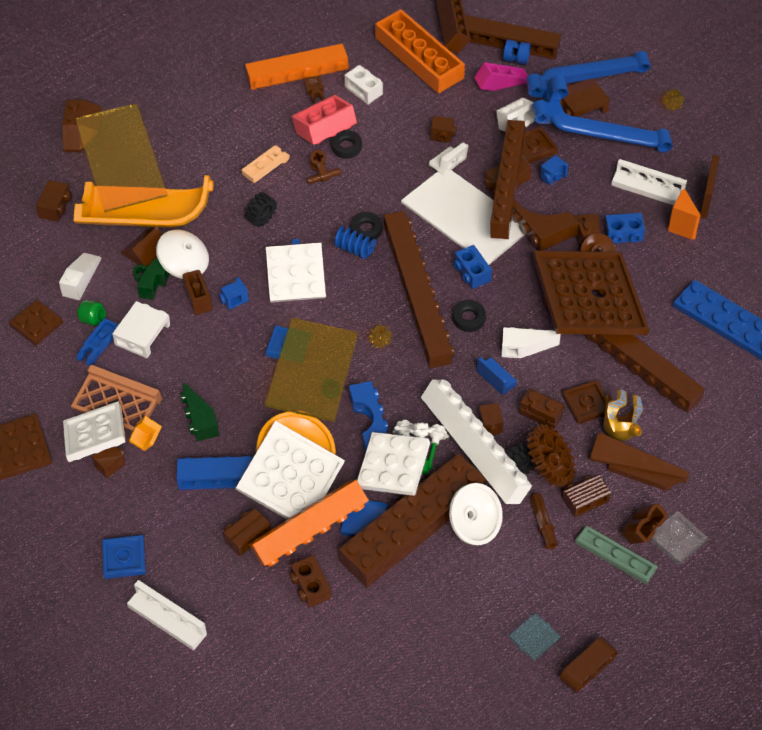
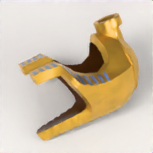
[603,389,643,441]

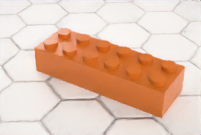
[375,9,465,94]

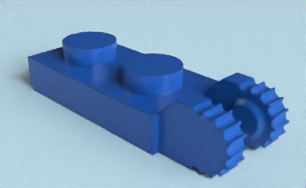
[76,318,119,366]

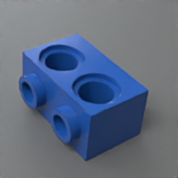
[604,213,645,243]
[453,245,492,289]

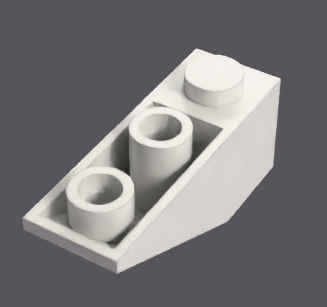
[501,327,561,358]

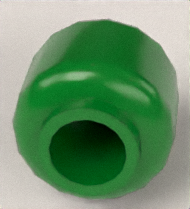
[77,300,106,326]

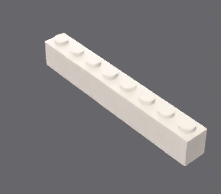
[421,380,532,504]

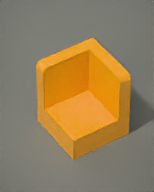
[129,416,162,451]

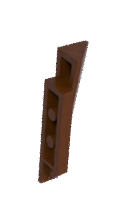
[590,433,689,490]

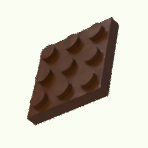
[0,413,52,480]

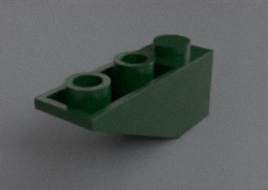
[180,383,219,442]

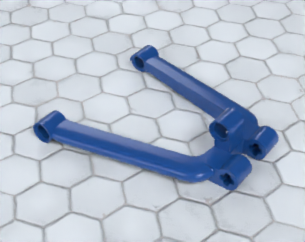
[526,51,673,152]

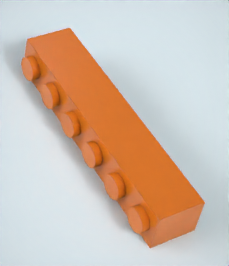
[245,43,348,90]
[249,480,369,567]

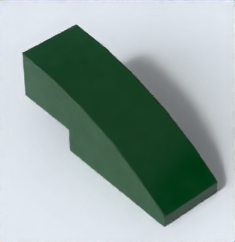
[137,257,170,300]

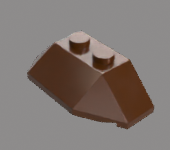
[62,99,102,152]

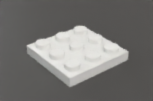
[266,243,326,302]
[63,401,126,462]
[357,432,430,496]

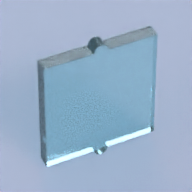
[509,614,561,661]

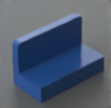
[477,357,517,395]

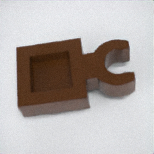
[303,76,324,103]

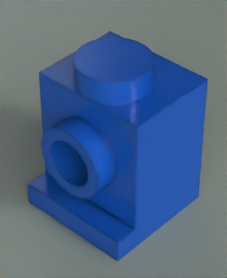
[540,155,568,185]
[218,277,249,310]

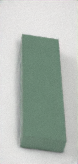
[575,525,658,585]

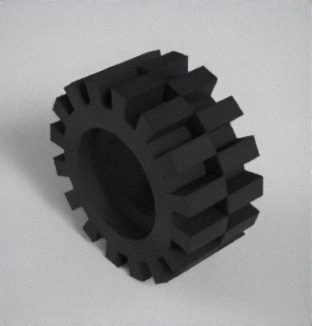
[244,192,277,227]
[507,443,536,474]

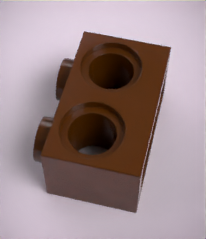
[289,555,331,608]

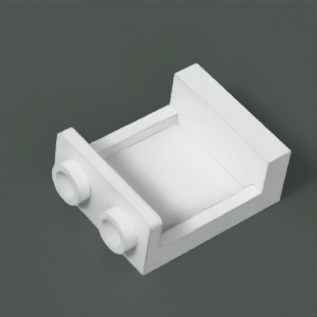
[112,301,170,358]

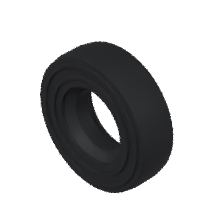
[331,130,362,159]
[350,212,383,242]
[452,300,486,332]

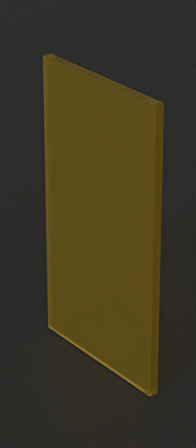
[76,103,167,212]
[265,318,358,422]

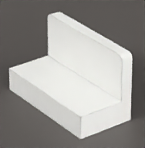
[429,143,468,175]

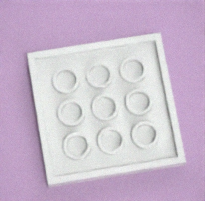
[235,421,345,519]

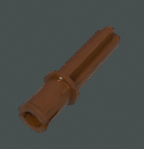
[531,493,558,549]

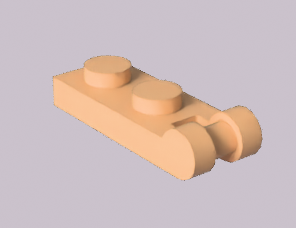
[242,145,290,183]

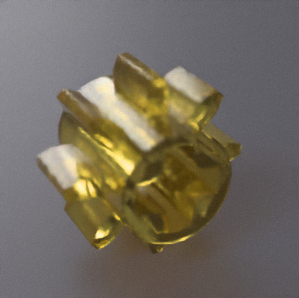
[662,89,684,110]
[369,325,392,348]

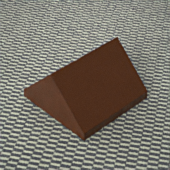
[121,227,163,267]

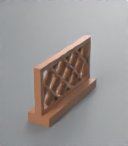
[71,365,163,432]

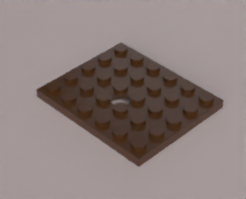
[532,251,649,335]

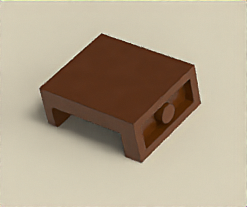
[560,78,610,117]

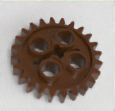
[527,424,576,487]

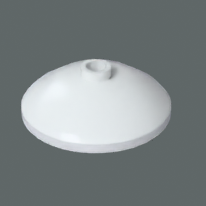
[156,230,209,279]
[449,483,502,545]

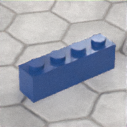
[177,456,254,490]

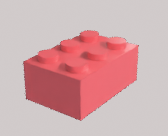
[292,95,357,145]

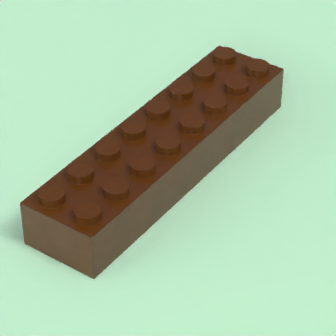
[338,453,487,588]

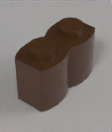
[622,503,667,544]

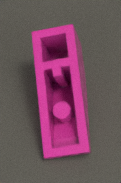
[474,62,528,91]

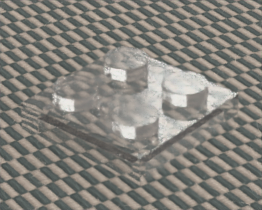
[650,511,708,566]

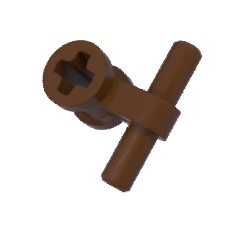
[307,150,341,185]

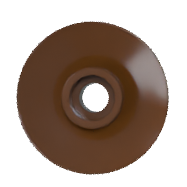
[580,233,616,252]

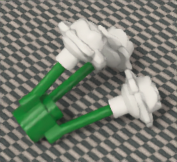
[392,420,449,475]

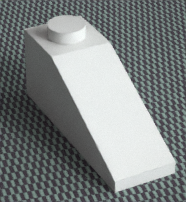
[59,253,101,300]

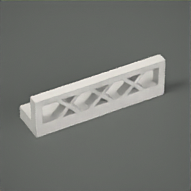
[611,159,687,205]
[127,580,207,651]

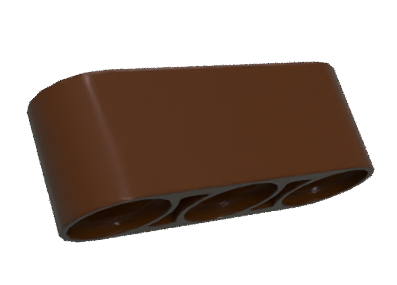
[559,637,618,693]

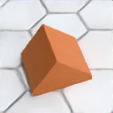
[668,189,701,240]

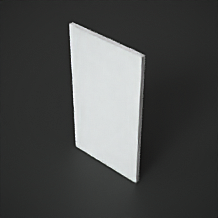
[401,170,526,265]

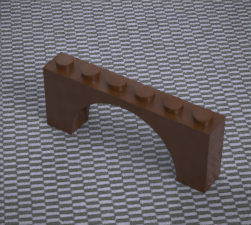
[484,156,579,251]

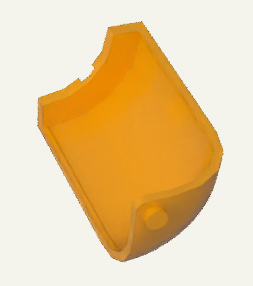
[74,175,214,227]

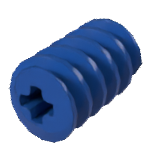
[335,226,376,259]

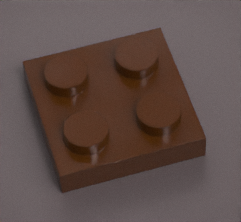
[9,299,63,346]

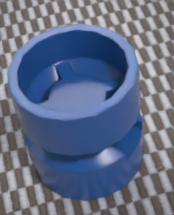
[503,39,531,65]

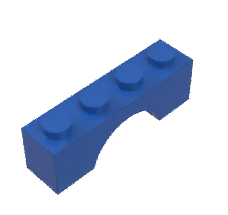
[349,381,388,454]

